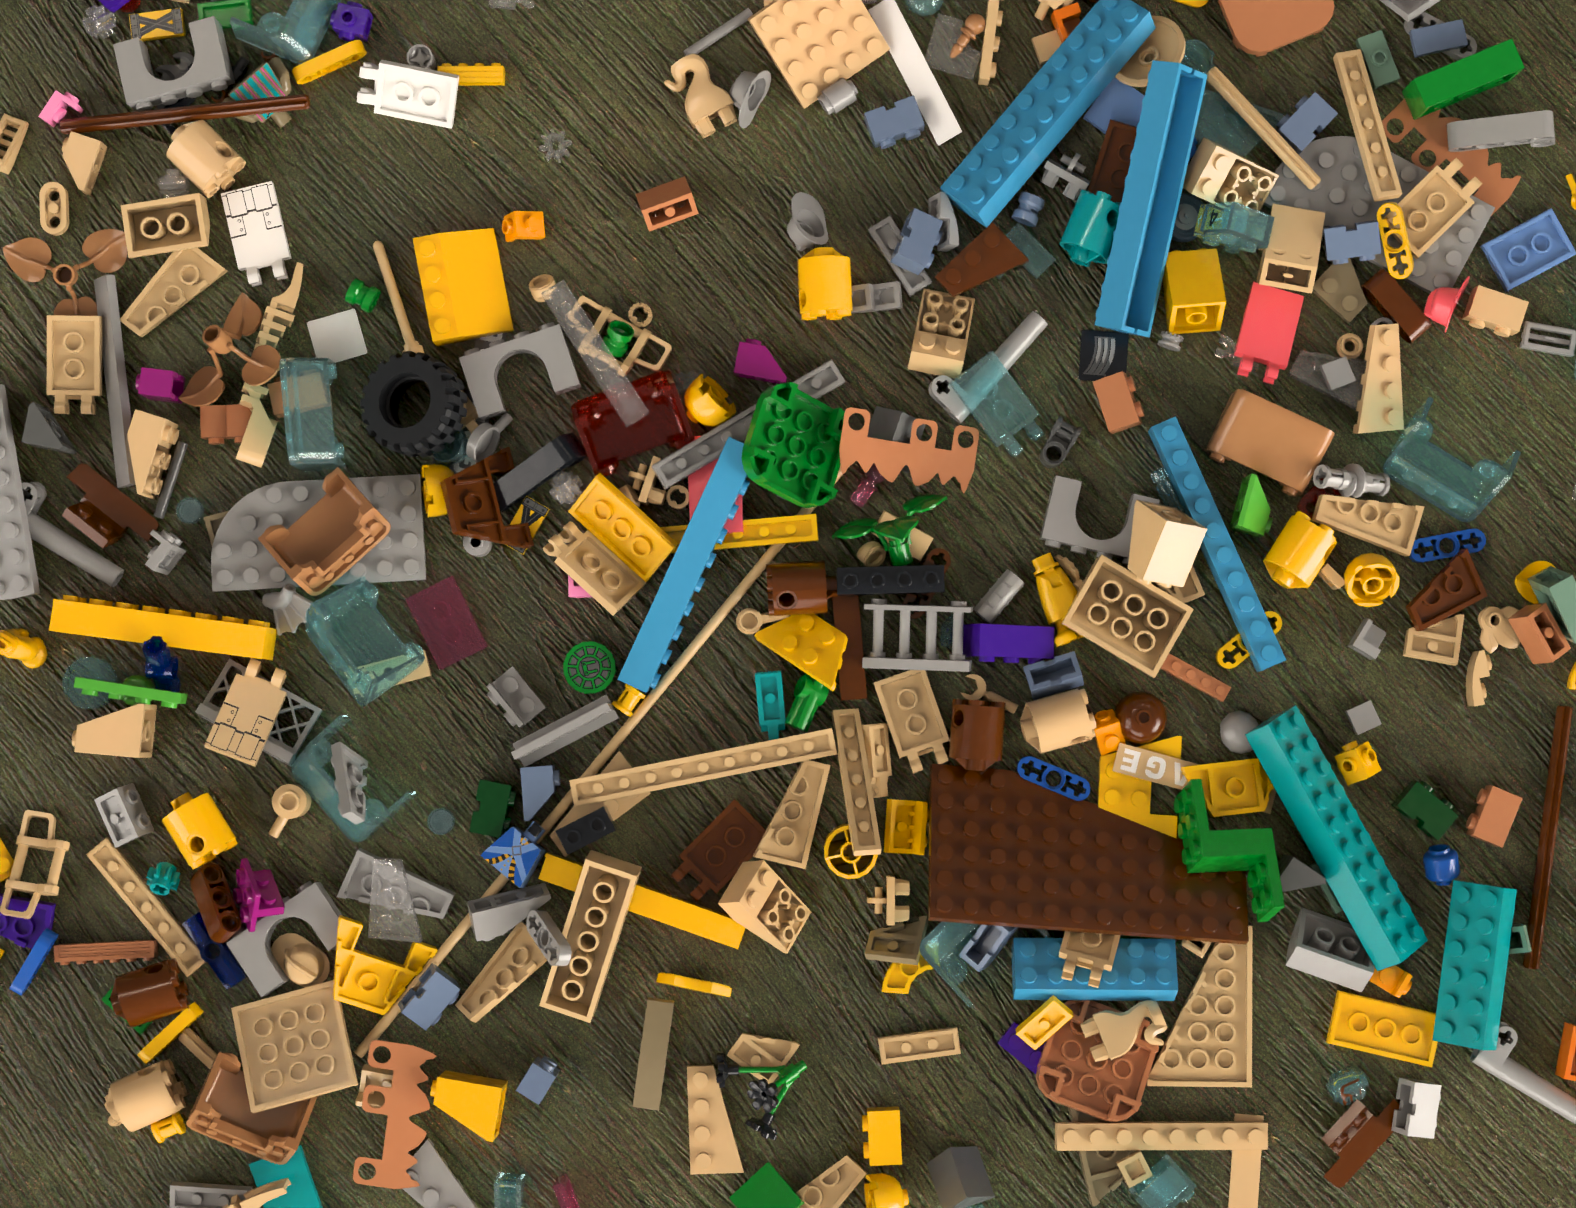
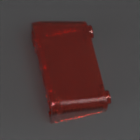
[571,370,695,476]

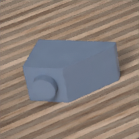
[520,765,561,821]

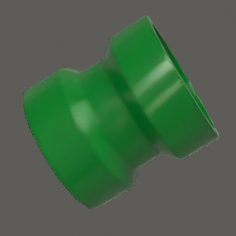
[345,278,381,313]
[601,320,634,358]

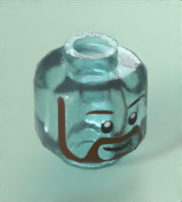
[1326,1066,1369,1106]

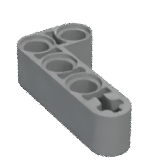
[1446,110,1555,152]

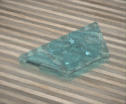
[1194,89,1284,157]

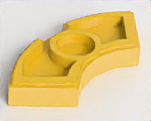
[881,941,938,994]
[656,972,732,997]

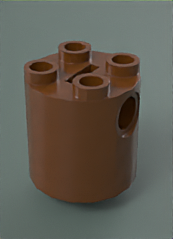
[766,560,837,616]
[949,699,1006,771]
[110,958,189,1027]

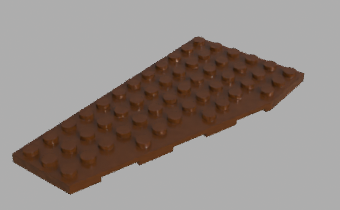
[928,764,1249,945]

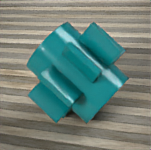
[146,862,180,895]

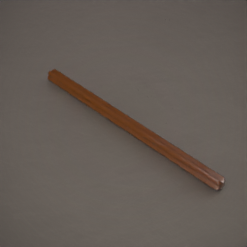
[59,94,310,134]
[1523,705,1573,970]

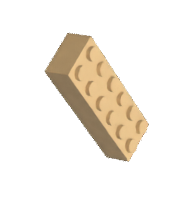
[539,850,642,1023]

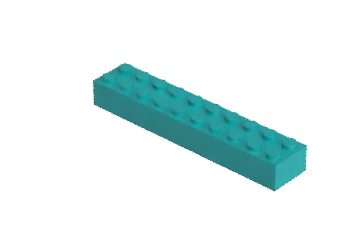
[1245,705,1428,971]

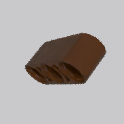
[1361,269,1432,344]
[190,862,242,943]

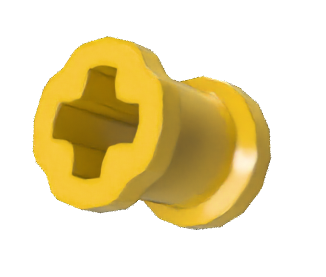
[612,684,646,717]
[151,1112,186,1143]

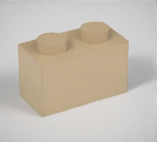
[1462,285,1529,337]

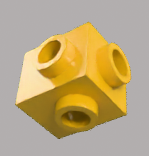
[1334,740,1382,786]

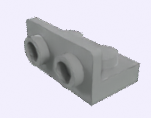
[145,529,187,575]
[486,666,547,728]
[94,783,154,848]

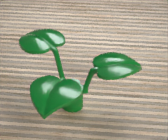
[832,494,948,566]

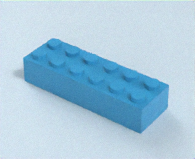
[1011,938,1178,1001]

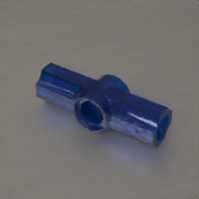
[142,636,181,692]
[182,912,247,990]

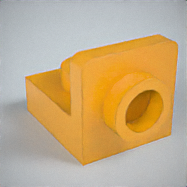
[1369,965,1413,998]

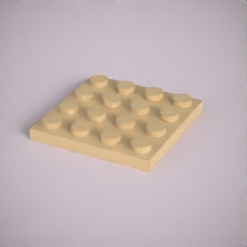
[748,0,890,109]
[231,980,358,1113]

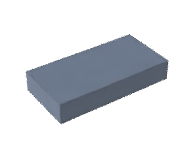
[1409,19,1468,58]

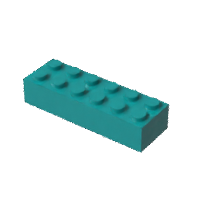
[1432,880,1517,1051]

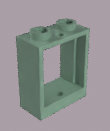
[1528,566,1576,643]

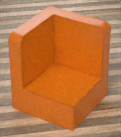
[1051,2,1081,43]

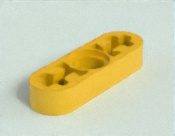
[292,40,367,84]
[1377,202,1414,279]
[1216,611,1282,669]
[137,1002,204,1065]

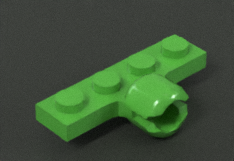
[74,675,188,709]

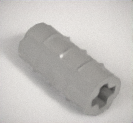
[973,569,1025,624]

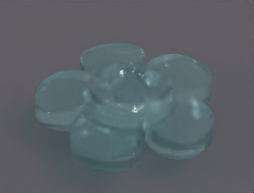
[672,371,698,400]

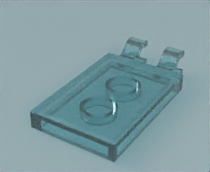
[949,351,1044,457]

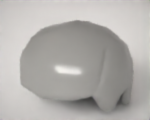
[1220,710,1259,754]

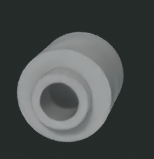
[817,78,858,115]
[463,536,492,557]

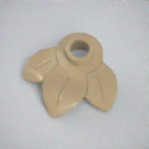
[1478,606,1520,654]

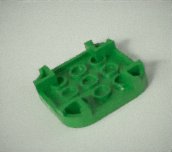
[741,382,845,508]

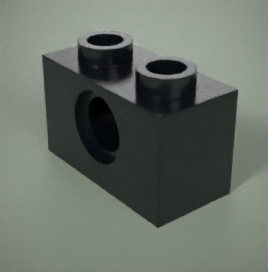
[556,806,618,855]

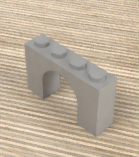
[113,16,235,111]
[459,322,582,421]
[1039,475,1160,565]
[226,881,343,997]

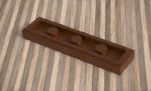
[832,595,867,701]

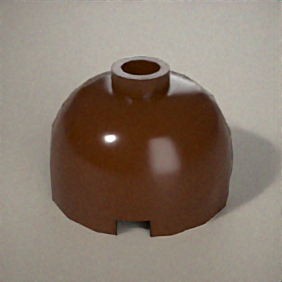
[1114,691,1167,744]

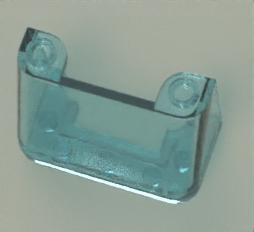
[305,577,425,706]

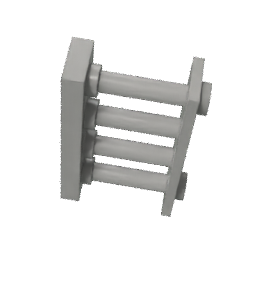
[862,598,973,672]

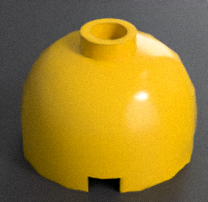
[684,374,737,427]
[421,464,454,518]
[1344,553,1399,607]
[864,1173,909,1208]

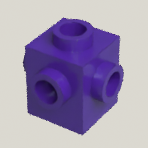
[330,1,373,42]

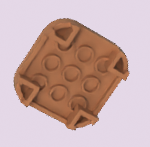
[1218,0,1334,57]
[1036,1000,1159,1122]

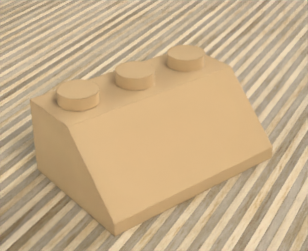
[121,193,210,258]

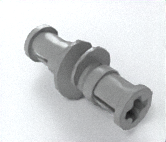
[1313,463,1390,498]

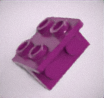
[233,858,285,932]

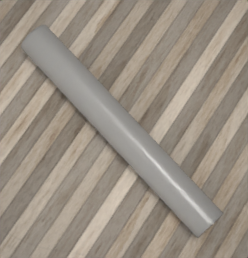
[683,8,753,56]

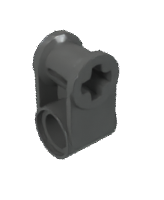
[1039,415,1083,468]

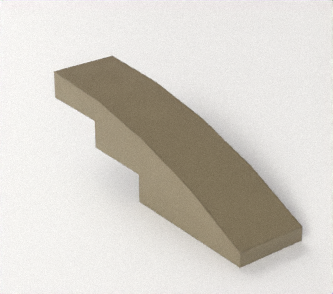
[633,997,674,1111]

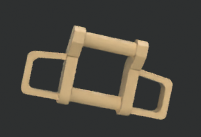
[568,296,672,378]
[0,810,70,919]

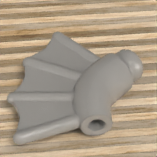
[262,584,314,636]

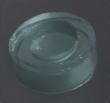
[176,497,204,524]
[427,808,455,835]

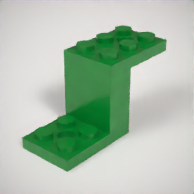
[1174,779,1285,922]

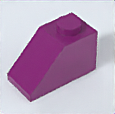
[734,339,787,384]

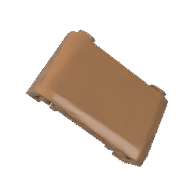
[1205,389,1335,497]
[258,467,391,596]
[186,1052,318,1165]

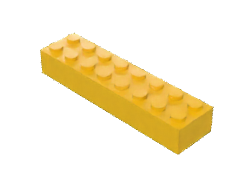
[49,595,277,661]

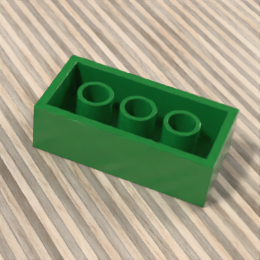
[1402,39,1525,120]

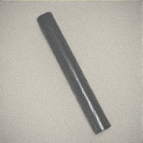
[153,441,188,519]

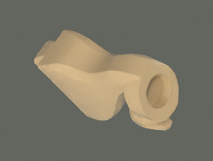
[664,54,737,138]
[1080,1000,1167,1062]

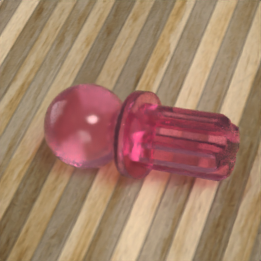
[850,463,885,508]

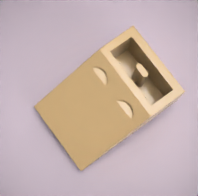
[1183,137,1279,222]
[1256,203,1325,294]
[908,288,975,380]
[127,409,179,500]
[718,860,811,954]

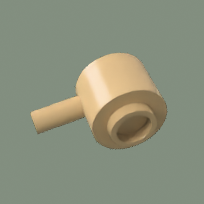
[268,784,312,838]

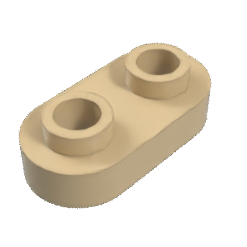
[39,182,69,236]

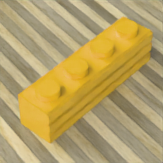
[437,63,505,86]

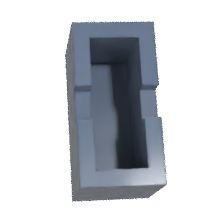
[1276,92,1338,154]
[864,95,925,149]
[890,208,943,275]
[1323,220,1382,265]
[1023,651,1084,700]
[959,925,1018,972]
[398,963,460,1030]
[516,1056,560,1105]

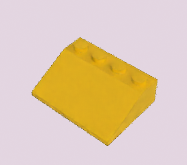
[412,228,514,346]

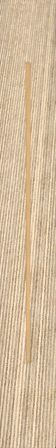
[354,465,850,1058]

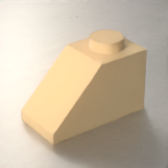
[62,131,108,196]

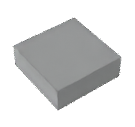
[1320,356,1356,391]
[1345,700,1382,735]

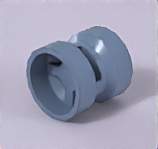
[1011,192,1045,227]

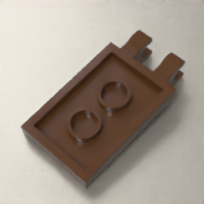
[671,799,766,901]

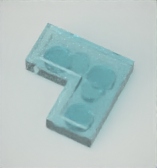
[996,222,1056,280]

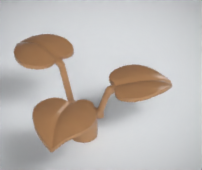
[3,229,128,316]
[178,292,282,407]

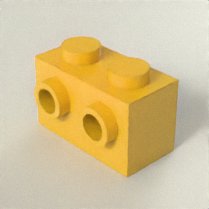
[862,1106,902,1166]

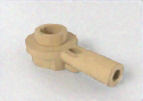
[736,608,789,634]

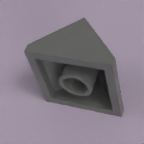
[22,402,78,455]
[868,406,926,473]
[1278,854,1327,892]
[927,1146,995,1208]

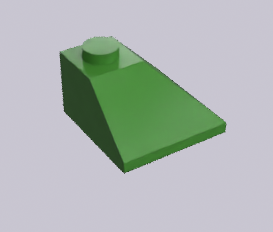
[1229,473,1273,538]

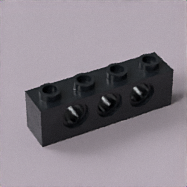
[837,565,945,596]

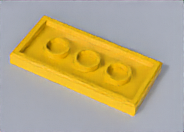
[568,473,678,582]
[1326,990,1438,1067]

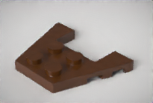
[440,447,534,549]

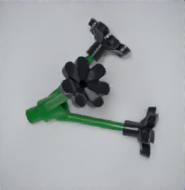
[716,1053,807,1141]

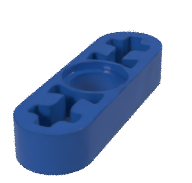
[1408,529,1486,563]
[1016,756,1090,801]
[9,928,59,996]

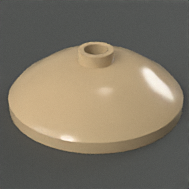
[1115,16,1186,87]

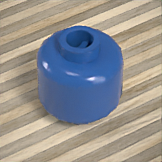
[1423,844,1460,886]

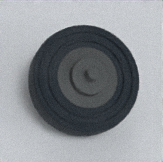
[1172,194,1208,242]

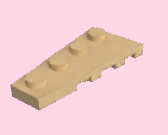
[1352,323,1404,434]
[1311,494,1425,557]

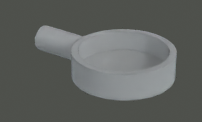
[466,413,513,462]

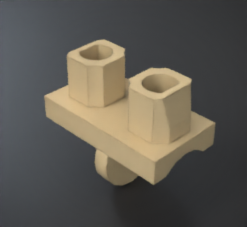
[628,456,667,506]
[867,875,910,925]

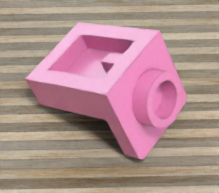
[38,90,84,127]

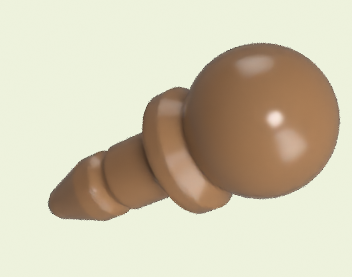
[950,14,986,58]

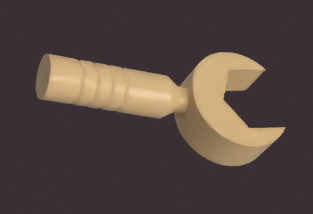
[960,674,1018,714]

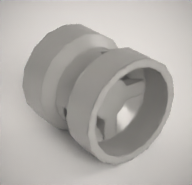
[407,44,436,70]

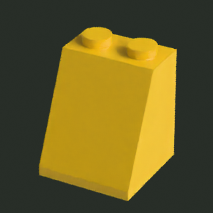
[1163,248,1226,334]
[430,1070,508,1142]

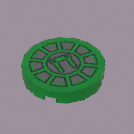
[563,641,616,694]

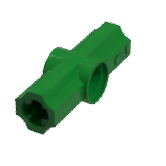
[785,674,829,732]

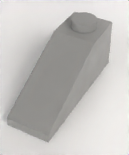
[467,883,551,941]

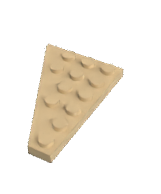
[1146,925,1253,1087]

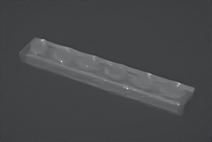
[541,280,649,428]

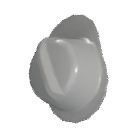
[730,70,771,128]
[787,192,829,252]

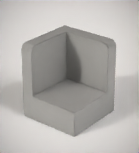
[1348,618,1386,660]

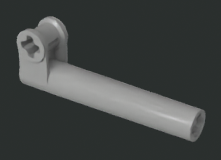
[928,311,1048,424]
[22,482,124,587]
[1470,1021,1576,1124]

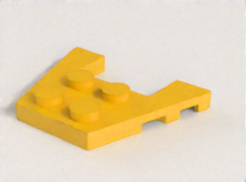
[1097,736,1182,839]
[333,915,438,1015]

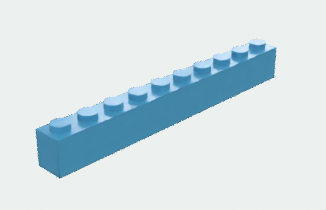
[1148,416,1286,672]
[617,437,750,693]

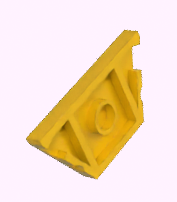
[754,614,848,691]
[1181,758,1274,817]

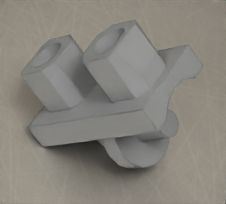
[1041,153,1091,200]

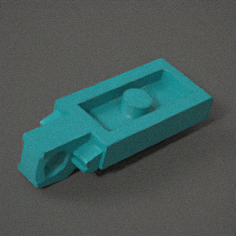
[755,670,786,740]

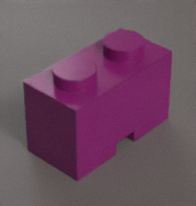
[135,367,186,404]

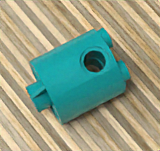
[1059,190,1120,267]

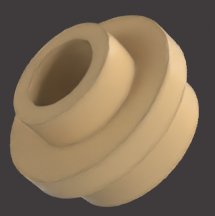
[1336,333,1363,360]

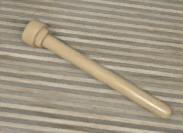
[373,241,425,354]

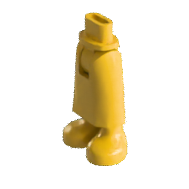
[1032,553,1083,648]
[0,628,47,669]

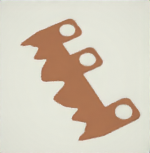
[1382,98,1521,216]
[839,407,979,494]
[353,1040,437,1189]

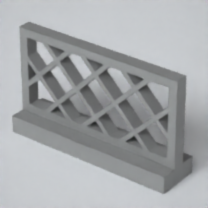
[195,658,323,767]
[511,694,619,767]

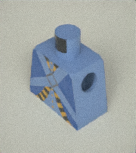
[480,821,546,888]

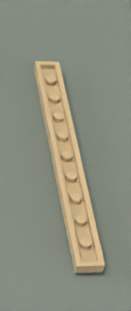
[569,728,837,807]

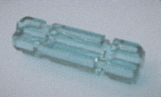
[1150,468,1185,513]

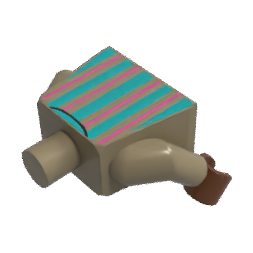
[211,45,292,128]

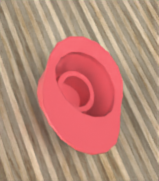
[1424,276,1470,333]

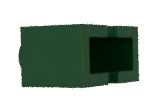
[469,779,517,838]
[1391,781,1458,841]

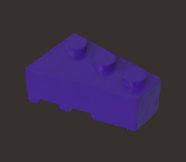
[963,623,1054,664]

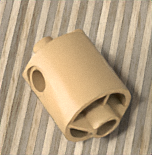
[167,120,246,198]
[1020,688,1097,754]
[108,1059,187,1132]

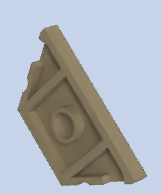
[1068,1107,1134,1206]

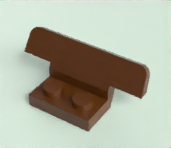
[62,464,159,548]
[1321,1099,1399,1188]

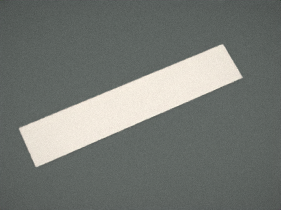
[869,0,962,146]

